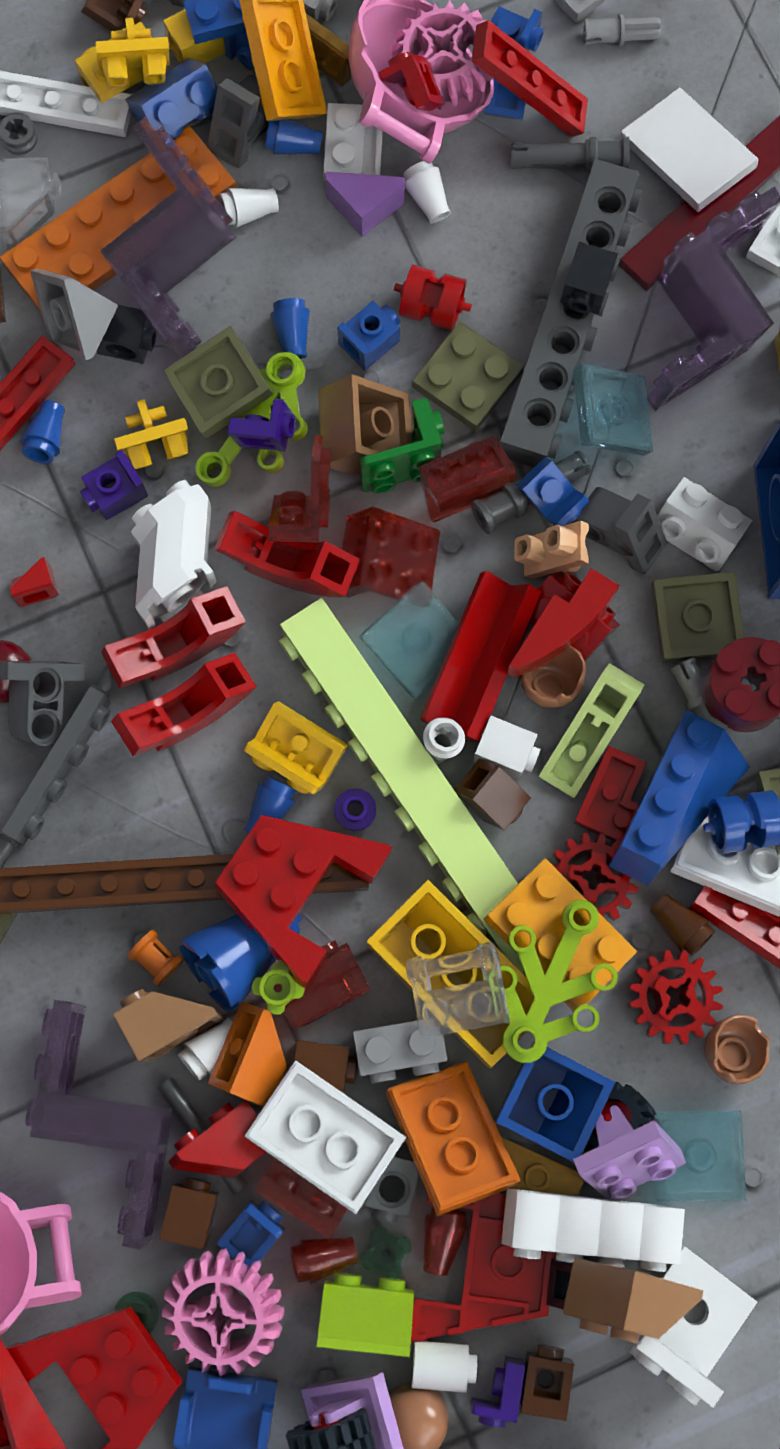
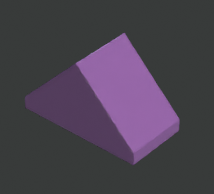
[326,171,405,237]

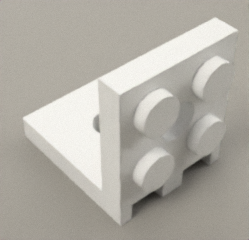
[628,1245,757,1408]

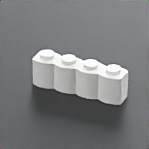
[501,1188,685,1272]

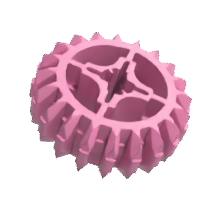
[391,0,493,110]
[161,1248,284,1377]

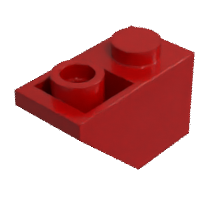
[168,1100,267,1178]

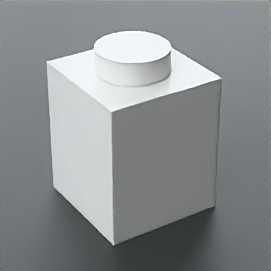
[473,716,541,780]

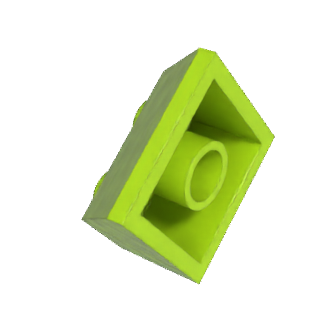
[317,1273,414,1357]

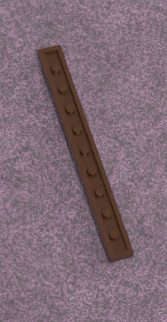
[0,854,369,914]

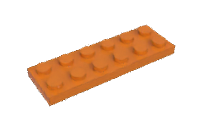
[0,126,237,314]

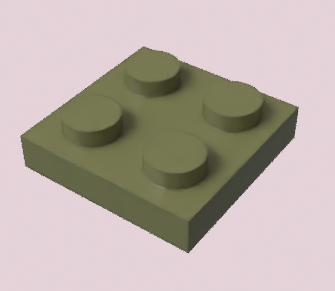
[412,321,524,432]
[163,326,274,439]
[651,572,745,663]

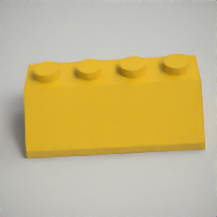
[366,880,534,1069]

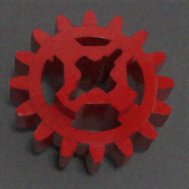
[552,833,639,921]
[627,950,723,1045]

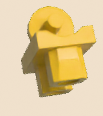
[95,17,170,87]
[114,399,189,470]

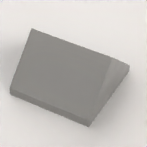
[30,268,118,360]

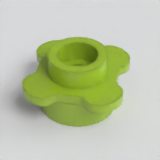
[252,961,305,1015]

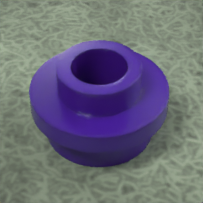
[334,788,376,831]

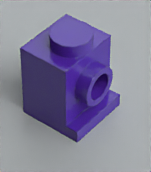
[80,450,148,521]

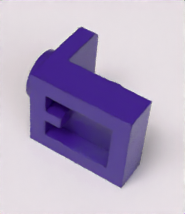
[228,399,296,451]
[470,1356,525,1428]

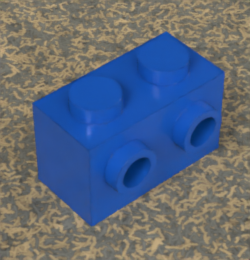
[125,58,218,141]

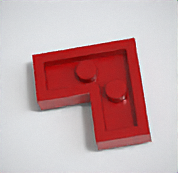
[573,745,647,842]

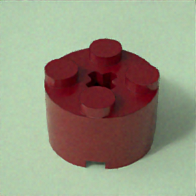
[702,637,780,732]

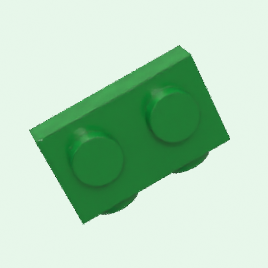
[359,397,445,494]

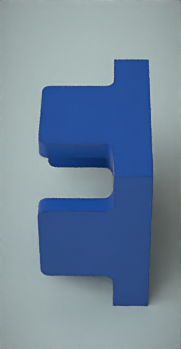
[173,1367,278,1449]

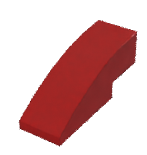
[508,568,620,678]

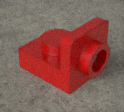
[379,52,444,111]

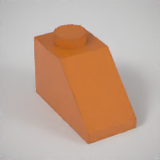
[207,1002,287,1107]

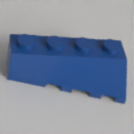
[609,710,750,886]

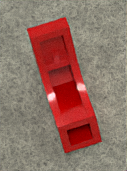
[214,510,360,597]
[101,586,246,689]
[111,653,257,756]

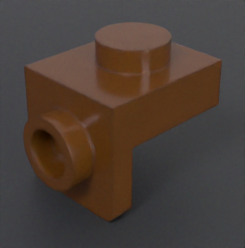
[81,0,147,31]

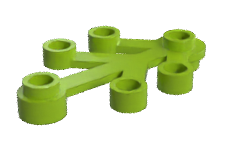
[195,352,308,488]
[490,900,618,1063]

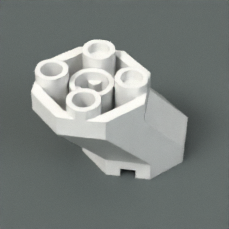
[131,480,217,629]

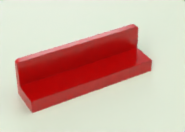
[420,571,542,742]

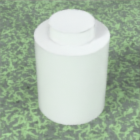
[411,1341,477,1393]

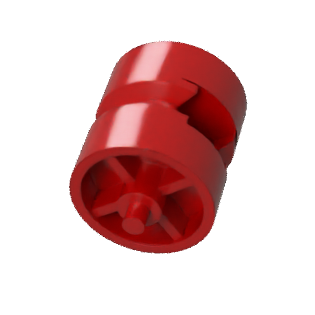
[394,264,472,330]

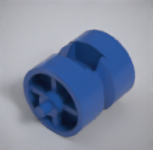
[703,790,780,854]

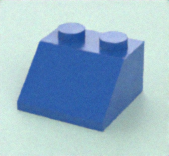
[494,1042,615,1162]

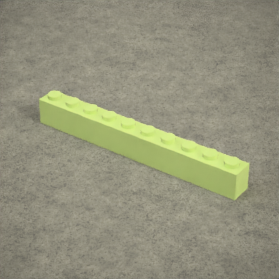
[279,598,524,973]

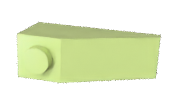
[538,663,645,798]

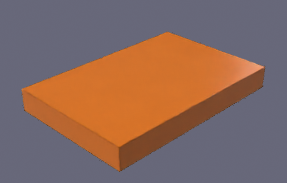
[386,1061,521,1216]

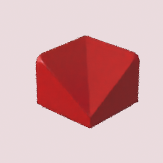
[10,557,59,607]

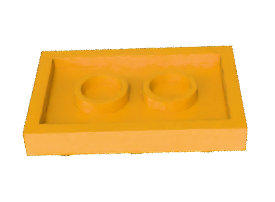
[239,0,327,121]
[483,858,637,1011]

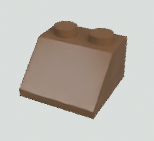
[318,374,412,474]
[113,989,225,1063]
[563,1258,703,1344]

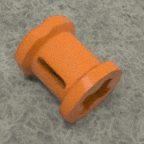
[127,929,184,987]

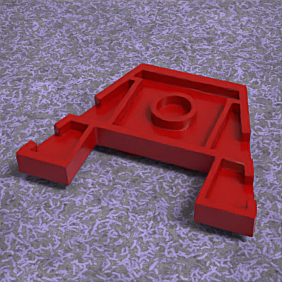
[215,815,393,988]
[411,1193,556,1342]
[7,1306,183,1449]

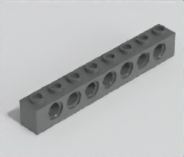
[498,159,643,467]

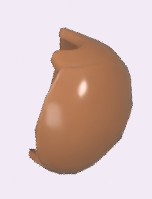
[521,646,587,708]
[704,1014,770,1084]
[389,1381,449,1449]

